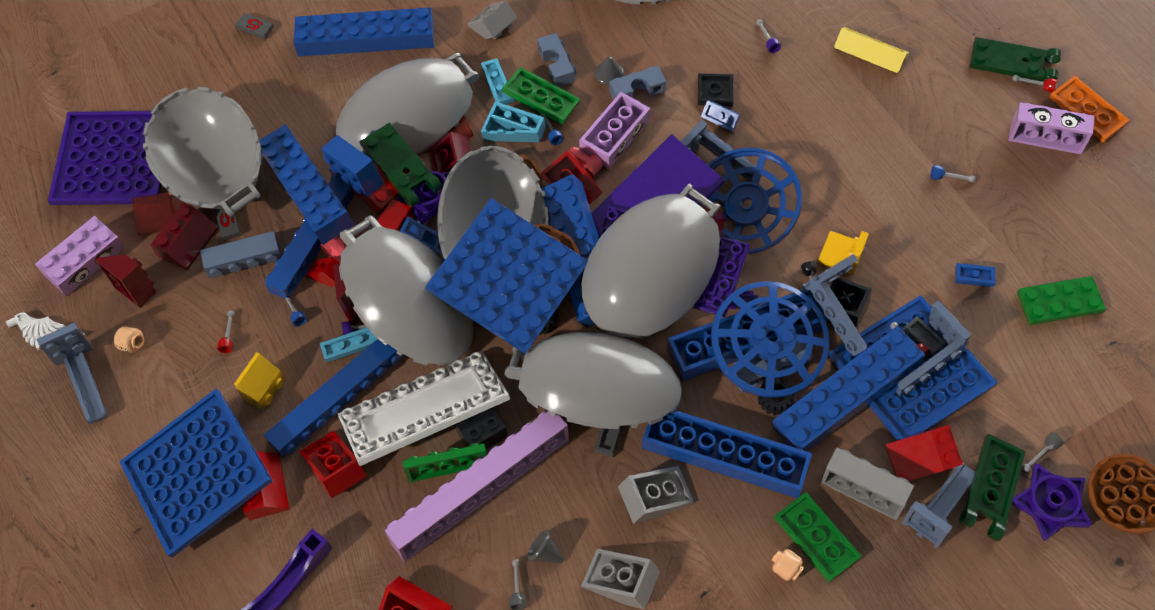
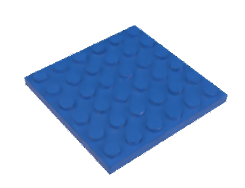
[425,198,588,354]
[828,295,997,440]
[119,388,273,558]

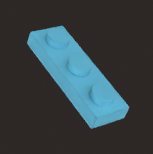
[481,58,514,104]
[320,327,377,363]

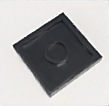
[698,73,733,106]

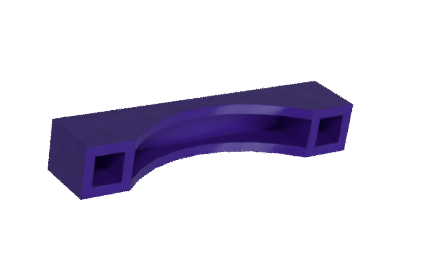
[241,529,332,610]

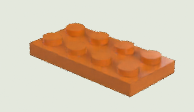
[1049,76,1130,143]

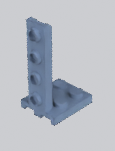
[681,120,762,182]
[801,254,867,356]
[896,300,972,397]
[37,322,108,424]
[902,463,975,549]

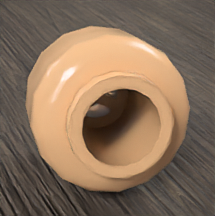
[114,326,144,353]
[772,549,804,581]

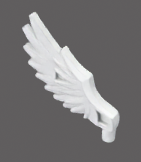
[6,312,86,350]

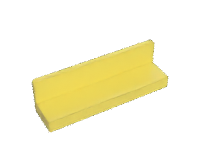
[834,27,909,73]

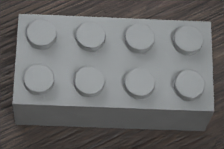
[821,448,914,521]

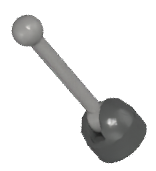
[1022,432,1064,472]
[509,559,526,610]

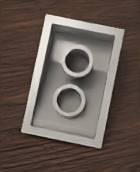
[618,466,694,524]
[581,549,660,609]

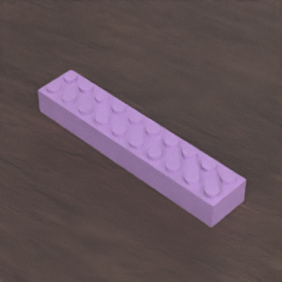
[384,410,569,562]

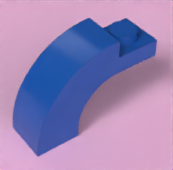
[400,217,443,256]

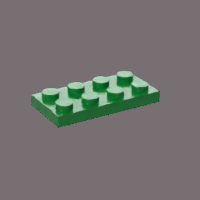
[502,67,580,125]
[1017,276,1106,326]
[403,443,487,483]
[774,492,862,583]

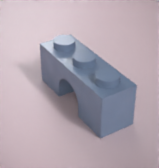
[537,33,577,87]
[609,66,666,100]

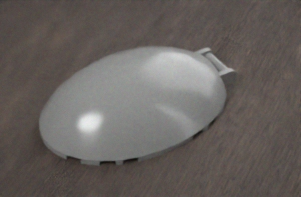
[336,53,480,164]
[143,87,262,218]
[437,146,548,259]
[582,183,721,339]
[339,215,474,366]
[505,332,682,429]

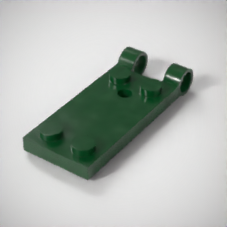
[969,37,1062,82]
[359,122,442,207]
[959,434,1026,541]

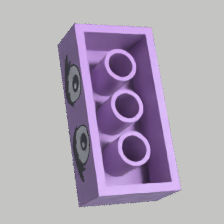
[579,92,650,169]
[1008,102,1094,155]
[35,216,125,296]

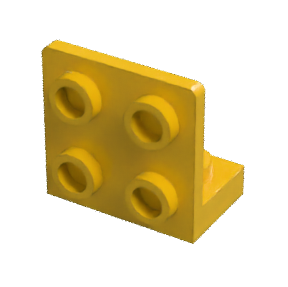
[818,231,869,275]

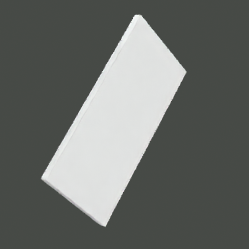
[338,351,510,466]

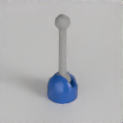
[540,113,564,146]
[930,165,976,183]
[285,297,307,327]

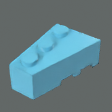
[481,101,546,142]

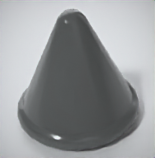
[595,56,624,85]
[527,530,564,563]

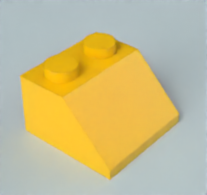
[234,352,285,410]

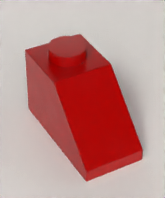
[305,257,340,287]

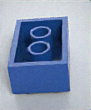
[321,135,384,198]

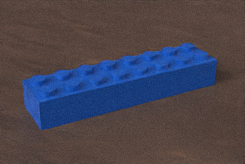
[294,8,434,57]
[259,124,355,245]
[541,174,599,328]
[667,290,828,381]
[773,326,925,452]
[642,410,812,498]

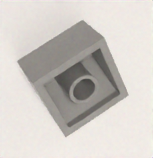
[467,0,517,39]

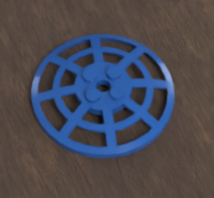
[708,148,802,254]
[711,282,829,398]

